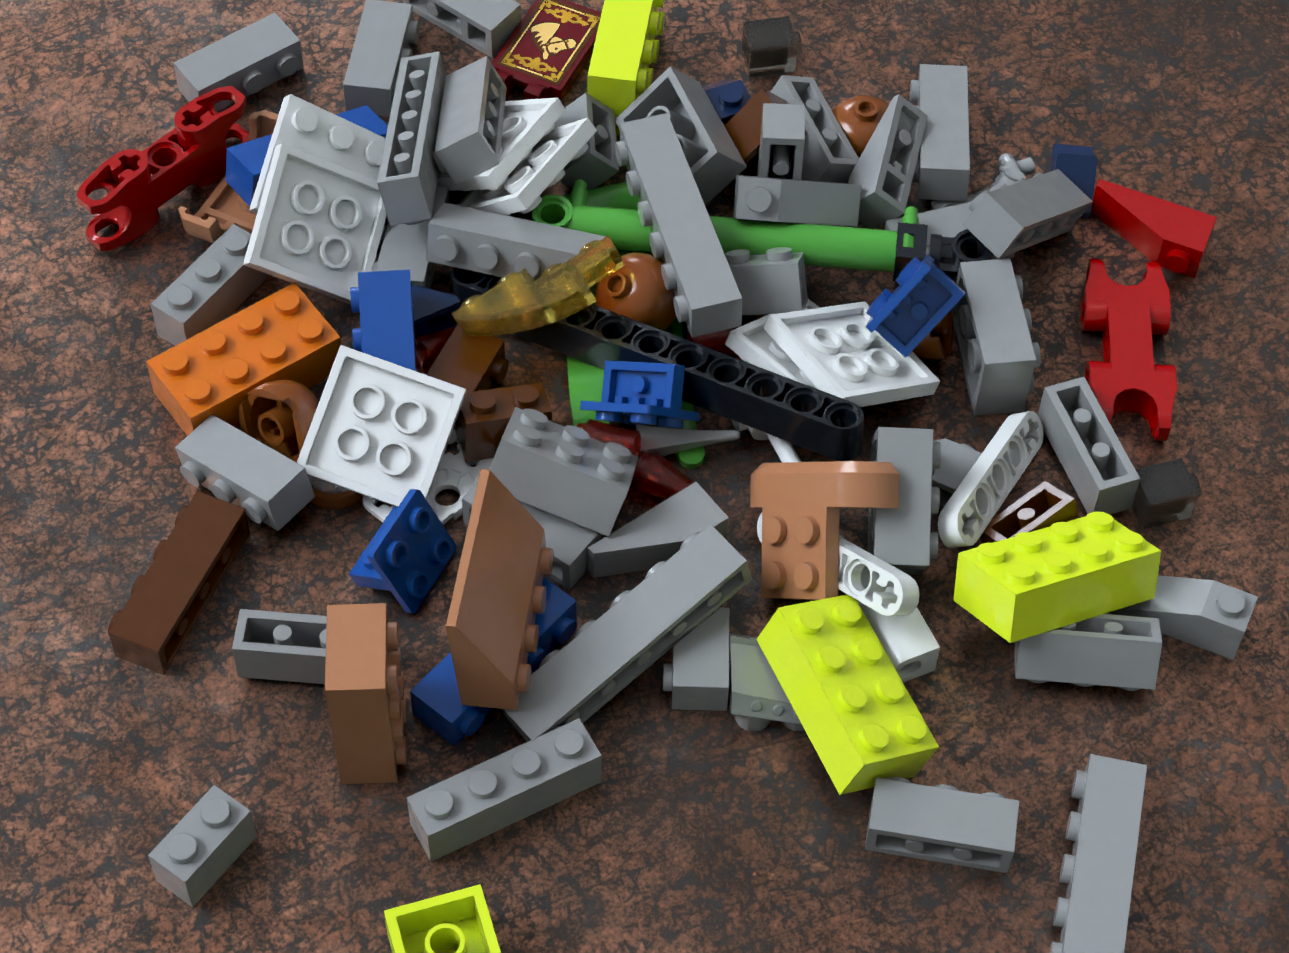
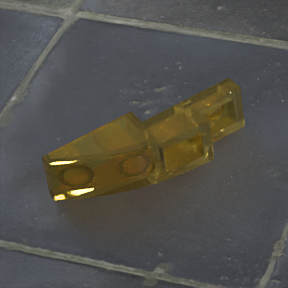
[452,236,625,336]

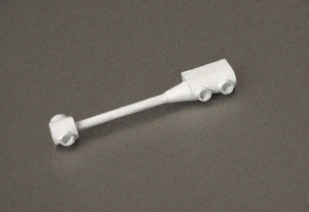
[731,420,940,682]

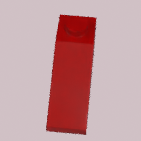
[1091,179,1217,278]

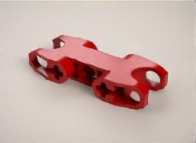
[76,86,249,251]
[1080,259,1177,441]

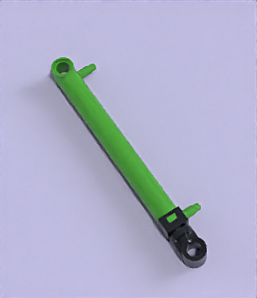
[532,179,994,282]

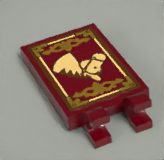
[492,0,602,101]

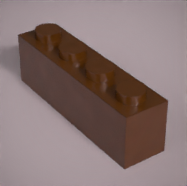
[108,491,250,675]

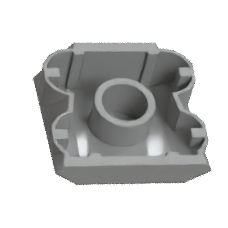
[729,633,805,731]

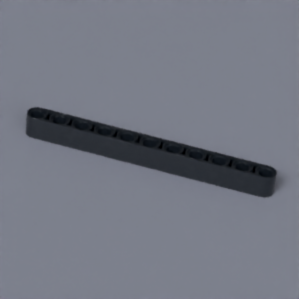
[451,267,864,461]

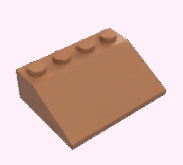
[446,469,554,710]

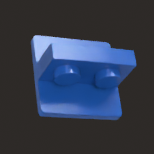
[866,254,966,358]
[580,360,700,429]
[349,489,457,614]

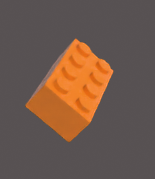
[146,282,341,436]

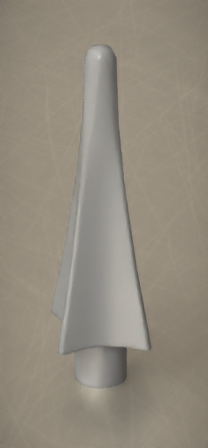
[620,424,741,463]

